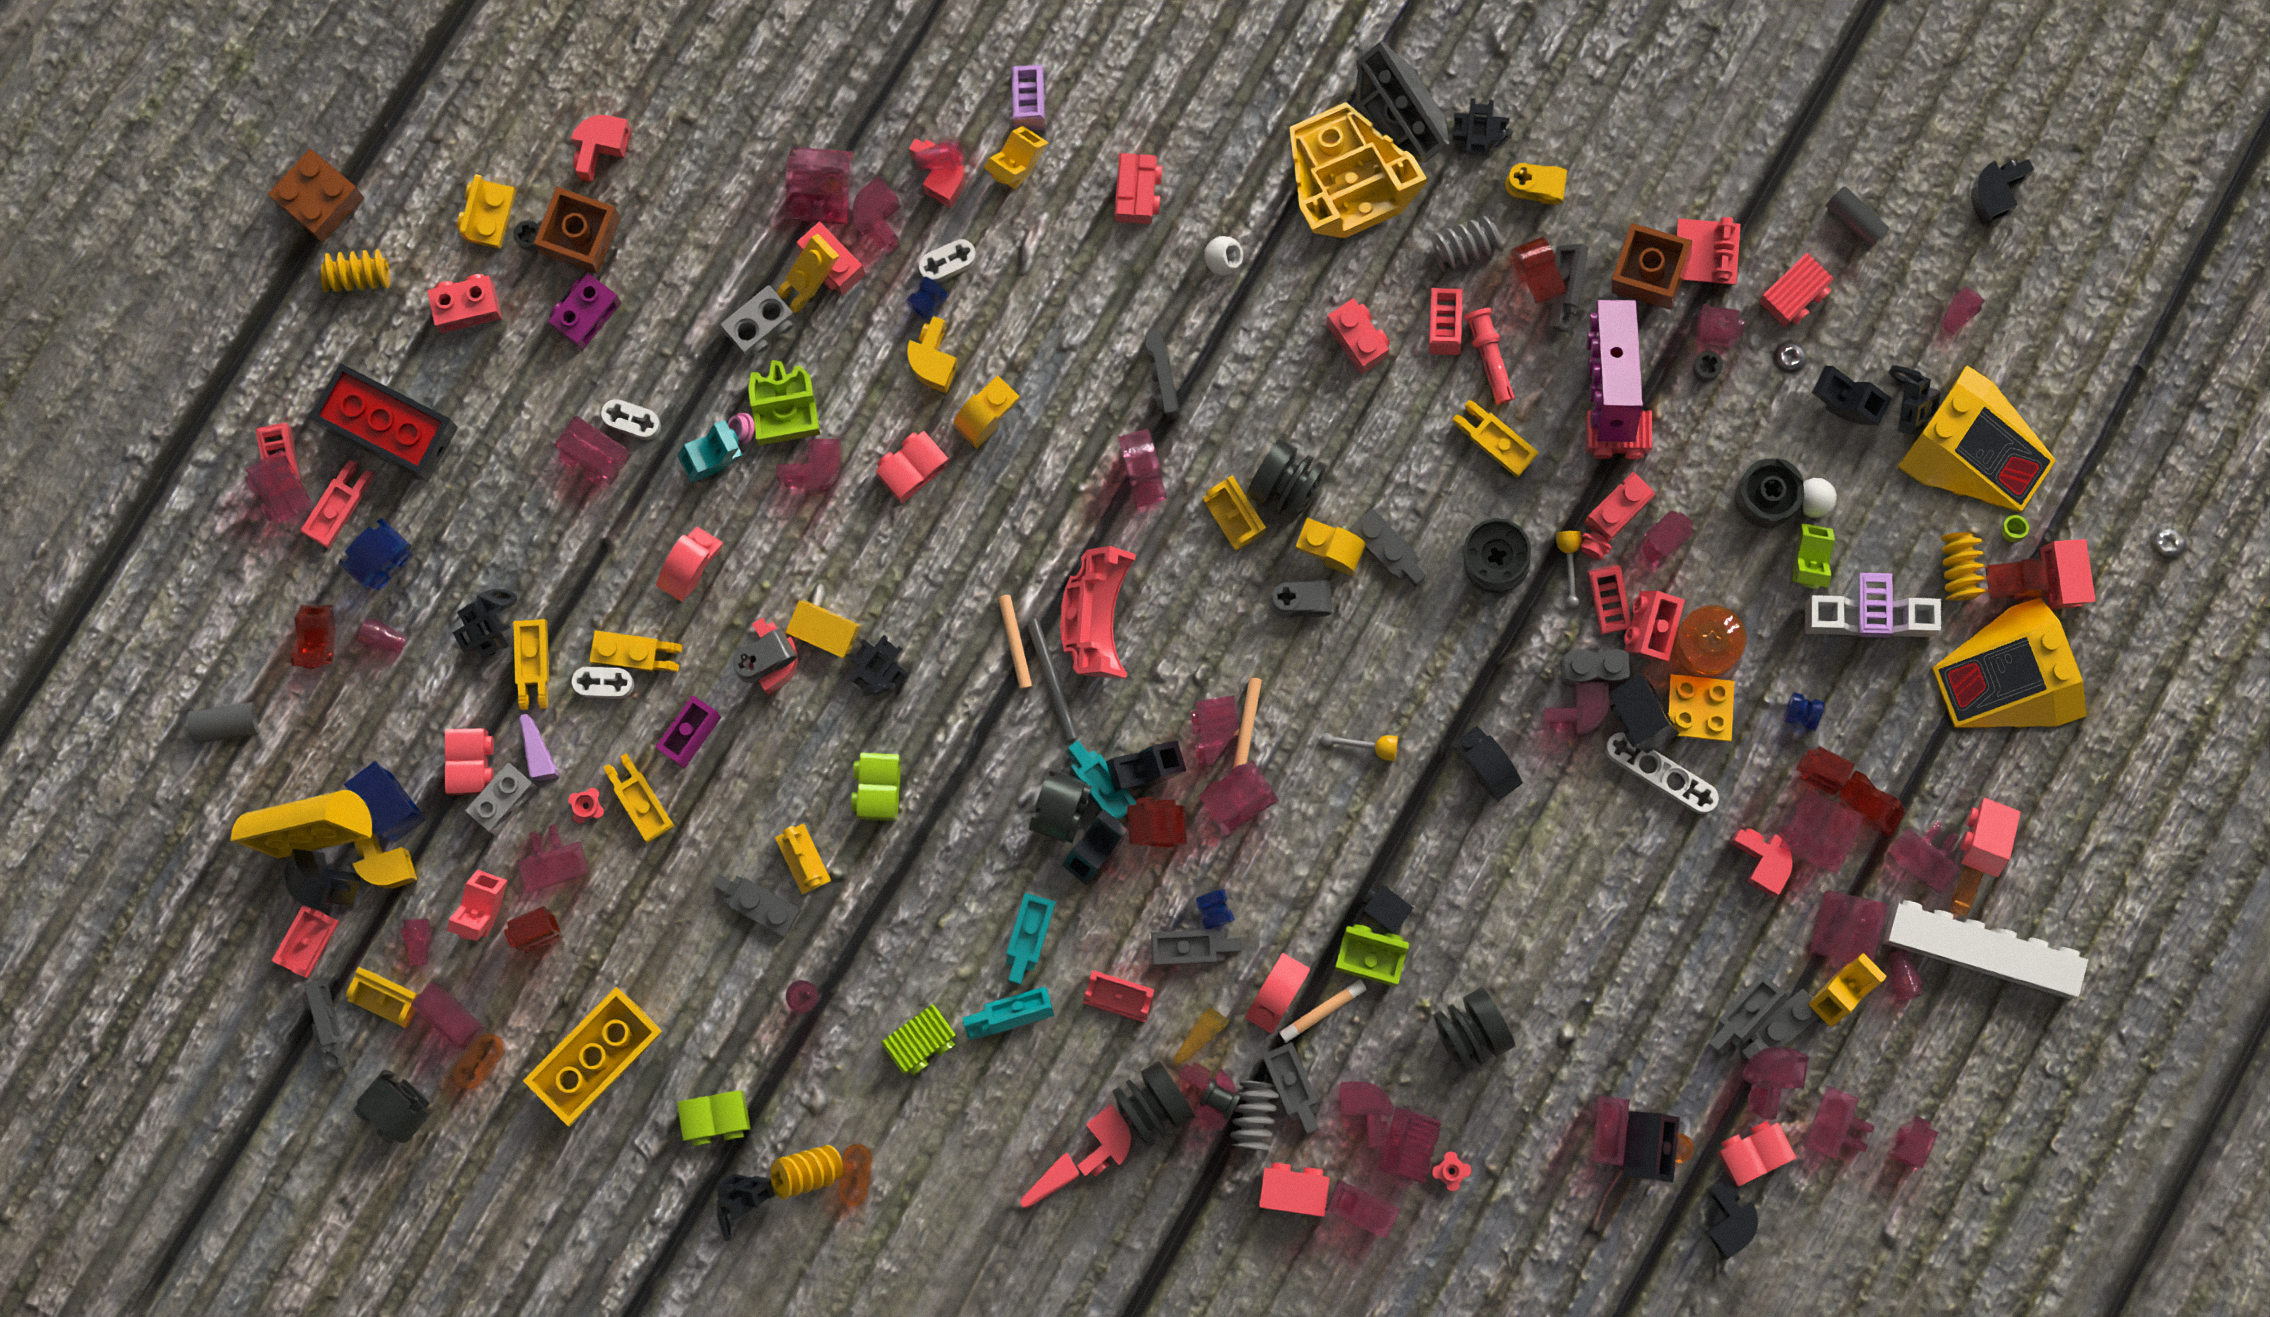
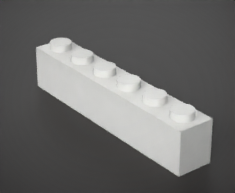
[1883,900,2088,999]

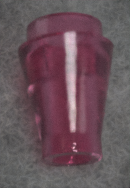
[916,139,964,170]
[1939,286,1985,334]
[357,618,408,654]
[400,918,433,965]
[1889,950,1924,1001]
[785,980,818,1013]

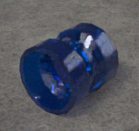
[905,276,949,320]
[1783,691,1825,732]
[1195,889,1235,930]

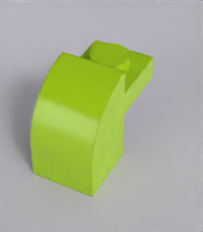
[1792,523,1835,588]

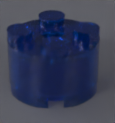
[338,518,413,591]

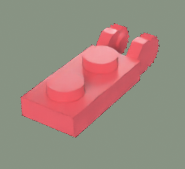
[300,460,374,549]

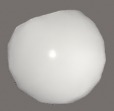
[1204,236,1243,276]
[1801,478,1837,518]

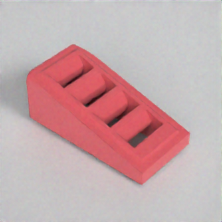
[1429,288,1463,355]
[255,423,302,494]
[1587,564,1631,635]
[1020,1152,1080,1209]

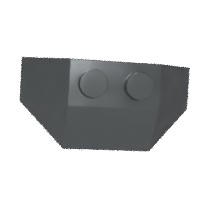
[1356,41,1449,163]

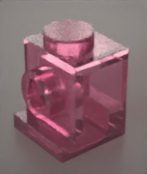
[1696,304,1745,347]
[1887,1116,1939,1169]

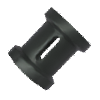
[1199,1079,1242,1120]

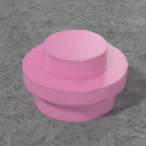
[727,413,755,445]

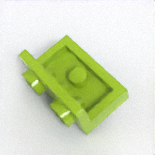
[1335,925,1410,987]

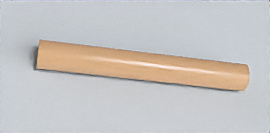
[998,595,1032,690]
[1232,678,1262,774]

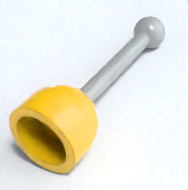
[1556,531,1582,608]
[1320,733,1398,762]

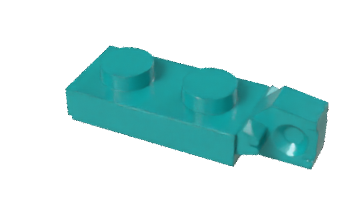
[1066,740,1138,820]
[1006,893,1056,986]
[962,986,1055,1040]

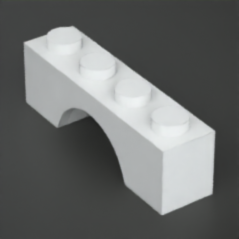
[1805,595,1941,637]

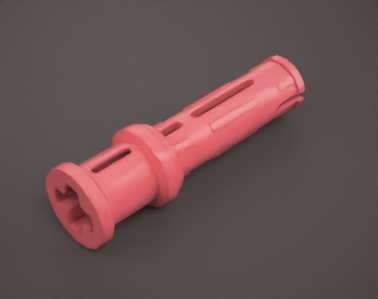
[1464,308,1515,405]

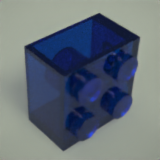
[344,760,426,843]

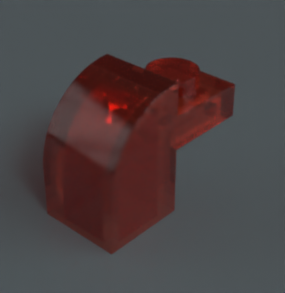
[1510,237,1566,304]
[1985,559,2052,600]
[290,605,335,669]
[1839,770,1907,838]

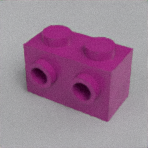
[548,273,622,351]

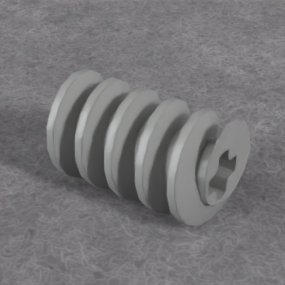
[1432,216,1503,272]
[1230,1080,1279,1151]

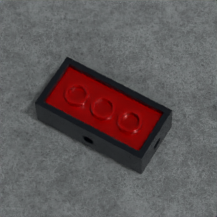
[309,363,458,482]

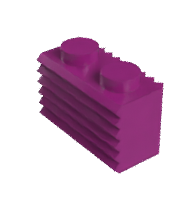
[656,696,722,769]

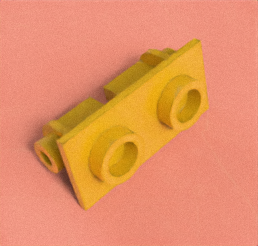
[775,823,831,895]

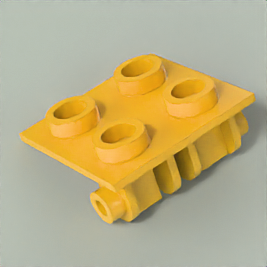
[1668,674,1735,742]

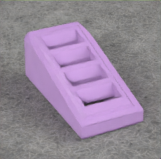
[1012,65,1046,131]
[1858,573,1893,638]
[520,714,559,782]

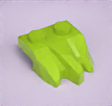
[748,360,821,446]

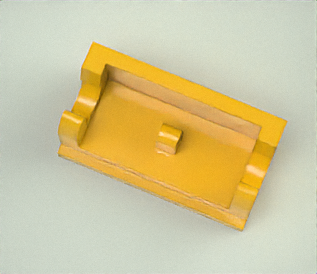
[1202,475,1266,552]
[785,600,862,658]
[346,967,423,1028]

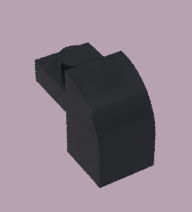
[1971,159,2035,226]
[1812,366,1892,426]
[1452,726,1523,802]
[1106,740,1187,792]
[1062,809,1129,886]
[284,849,361,911]
[1705,1181,1758,1259]

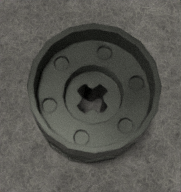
[1246,438,1327,523]
[1463,518,1531,595]
[1433,987,1516,1074]
[1112,1060,1196,1148]

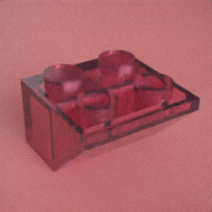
[786,147,854,225]
[1190,695,1240,774]

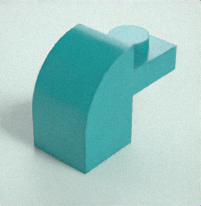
[677,420,742,483]

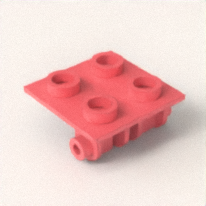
[1677,217,1741,285]

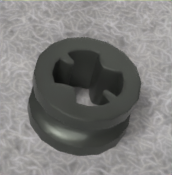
[513,220,540,251]
[1693,351,1723,382]

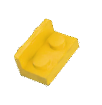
[457,174,517,249]

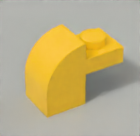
[984,126,1048,189]
[907,316,958,394]
[953,375,1020,449]
[1295,517,1365,577]
[352,827,418,888]
[1808,953,1886,1028]

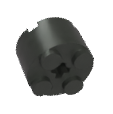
[1734,458,1804,529]
[1028,769,1092,843]
[353,1070,433,1144]

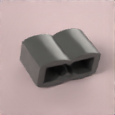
[1560,649,1630,687]

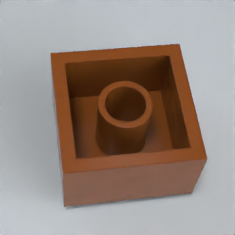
[268,148,364,244]
[534,186,621,274]
[1611,223,1692,310]

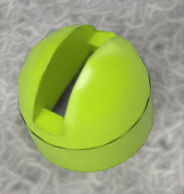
[2001,515,2029,543]

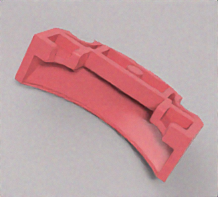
[1060,546,1136,679]

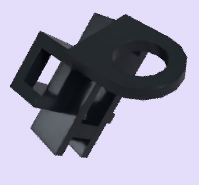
[1452,98,1513,157]
[1889,365,1941,434]
[452,589,517,658]
[849,635,908,696]
[716,1174,775,1242]

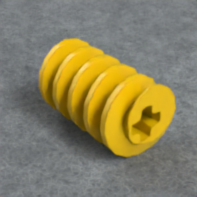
[321,249,391,293]
[1940,532,1987,601]
[770,1145,843,1200]

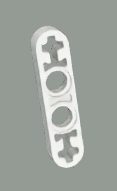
[1605,733,1719,814]

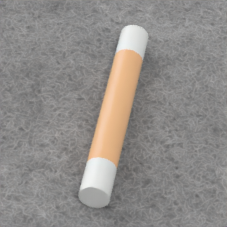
[1279,979,1367,1043]

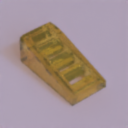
[1173,1007,1230,1066]

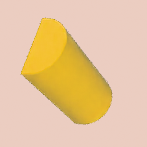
[230,790,372,859]
[523,987,663,1127]

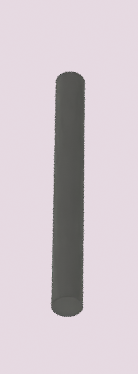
[1026,618,1079,742]

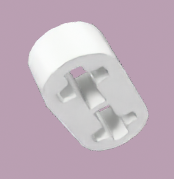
[919,239,976,284]
[601,399,661,440]
[572,667,634,699]

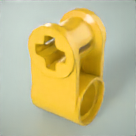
[1505,163,1567,205]

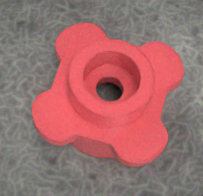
[1580,532,1612,560]
[568,788,604,824]
[1432,1152,1472,1191]

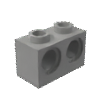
[720,285,796,360]
[465,762,538,836]

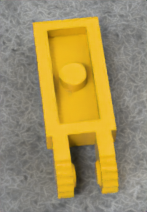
[776,234,840,314]
[1452,400,1539,479]
[513,619,549,710]
[590,630,683,672]
[603,753,675,844]

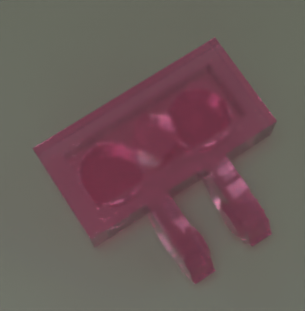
[1887,820,1961,894]
[518,824,590,893]
[1803,1086,1875,1160]

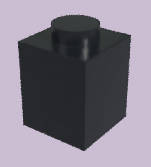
[1361,885,1414,934]

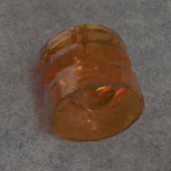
[1672,605,1747,679]

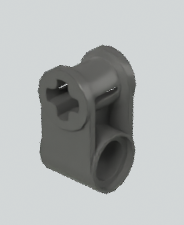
[1270,580,1332,617]
[733,628,797,683]

